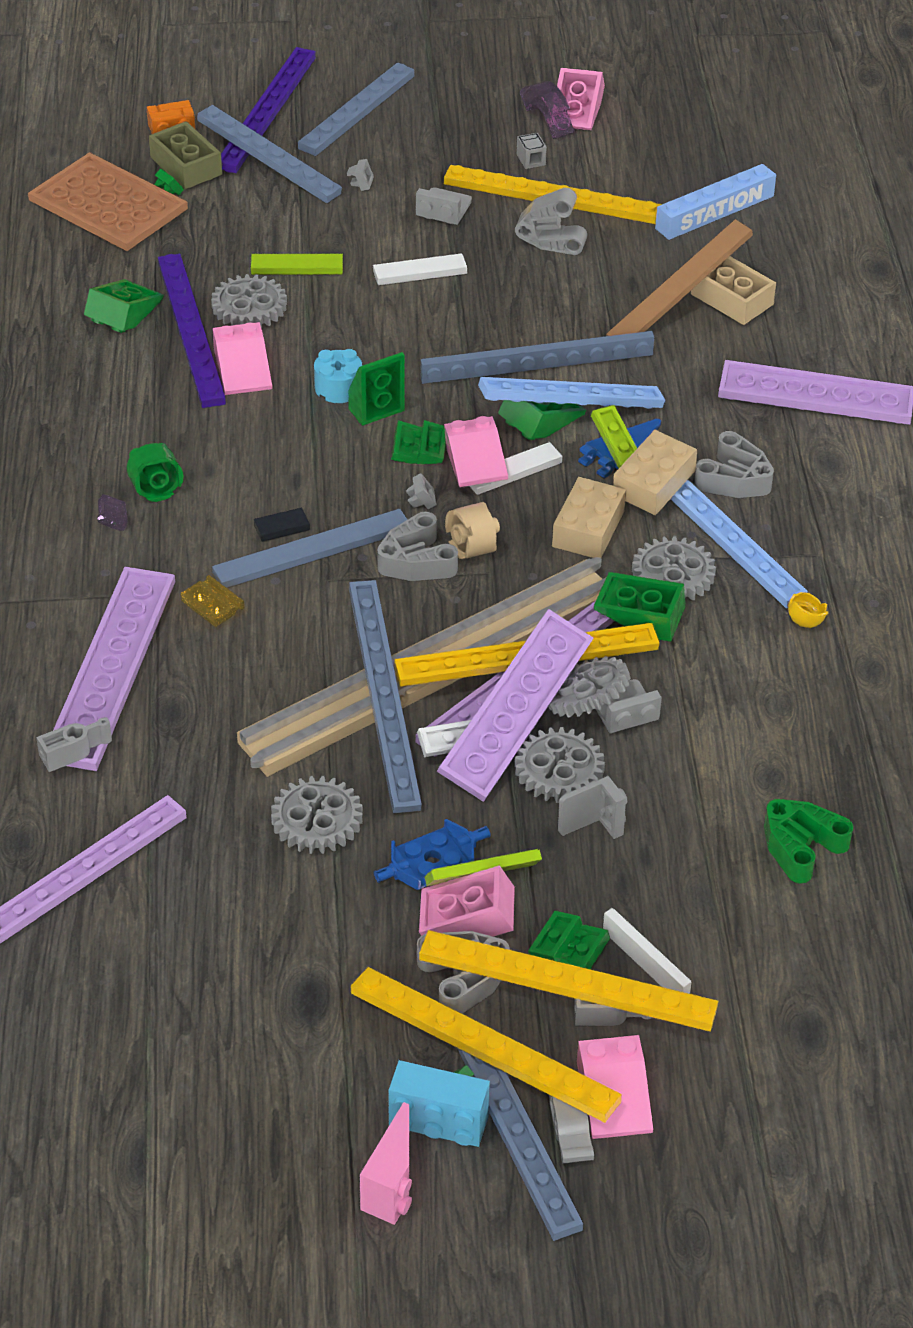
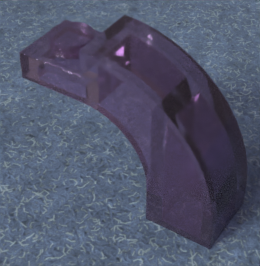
[519,81,574,139]

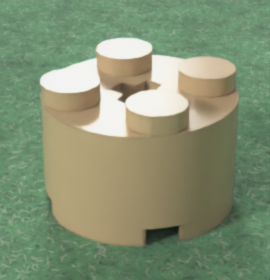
[445,502,500,559]

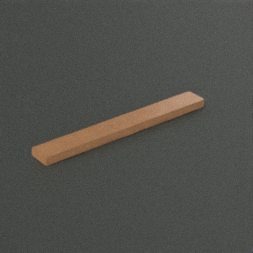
[606,219,753,336]

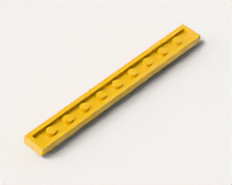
[444,165,662,224]
[394,623,659,687]
[419,930,718,1032]
[351,967,622,1123]

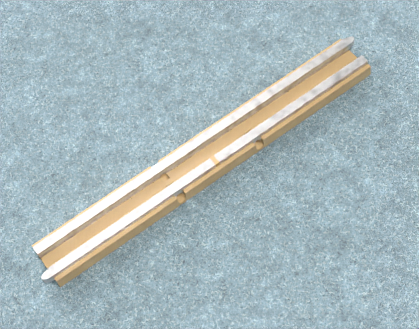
[237,557,606,777]

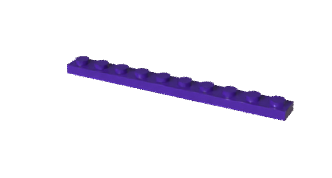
[221,47,316,173]
[158,254,226,408]

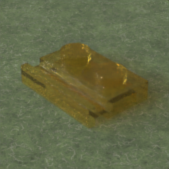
[181,575,244,627]

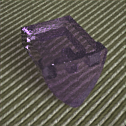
[97,494,128,531]

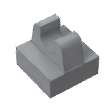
[347,159,374,191]
[406,473,436,509]

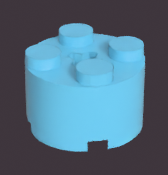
[314,349,362,403]

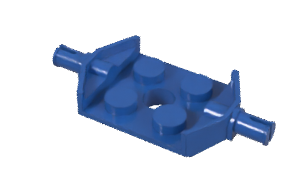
[374,819,491,890]

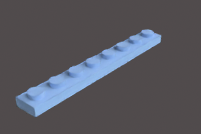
[478,377,665,409]
[671,480,808,608]

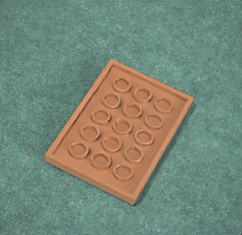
[28,152,188,251]

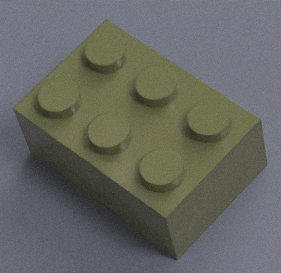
[149,121,222,189]

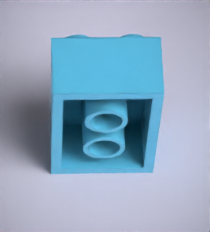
[389,1060,490,1147]

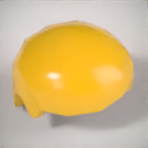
[788,592,828,628]

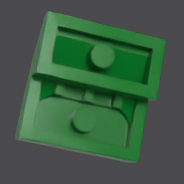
[391,420,446,464]
[528,911,610,969]

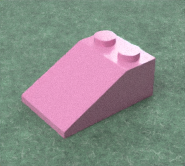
[549,68,605,130]
[213,322,272,395]
[444,416,508,487]
[419,865,514,937]
[577,1035,653,1139]
[360,1102,412,1225]

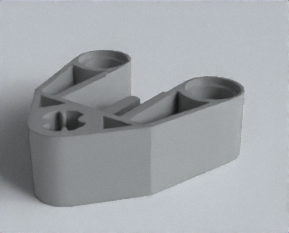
[515,188,587,255]
[694,431,774,498]
[377,512,458,581]
[417,931,510,1014]

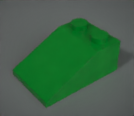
[84,279,164,332]
[348,352,405,426]
[498,400,587,440]
[594,572,685,642]

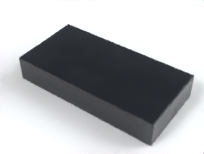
[254,507,310,542]

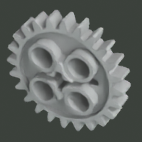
[211,274,287,328]
[632,536,716,600]
[548,656,631,717]
[515,727,605,803]
[271,776,363,854]

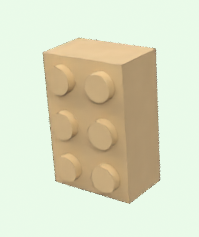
[691,256,776,325]
[613,430,697,516]
[552,477,626,558]

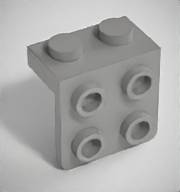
[416,188,472,225]
[595,679,662,734]
[558,776,627,839]

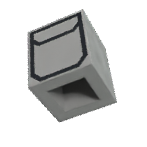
[517,133,547,169]

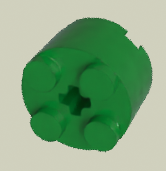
[127,443,184,502]

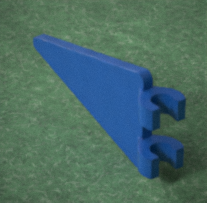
[578,419,661,478]

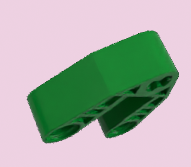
[764,799,853,884]

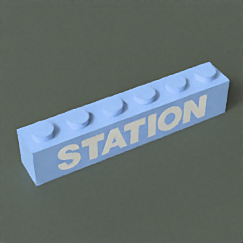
[655,164,776,240]

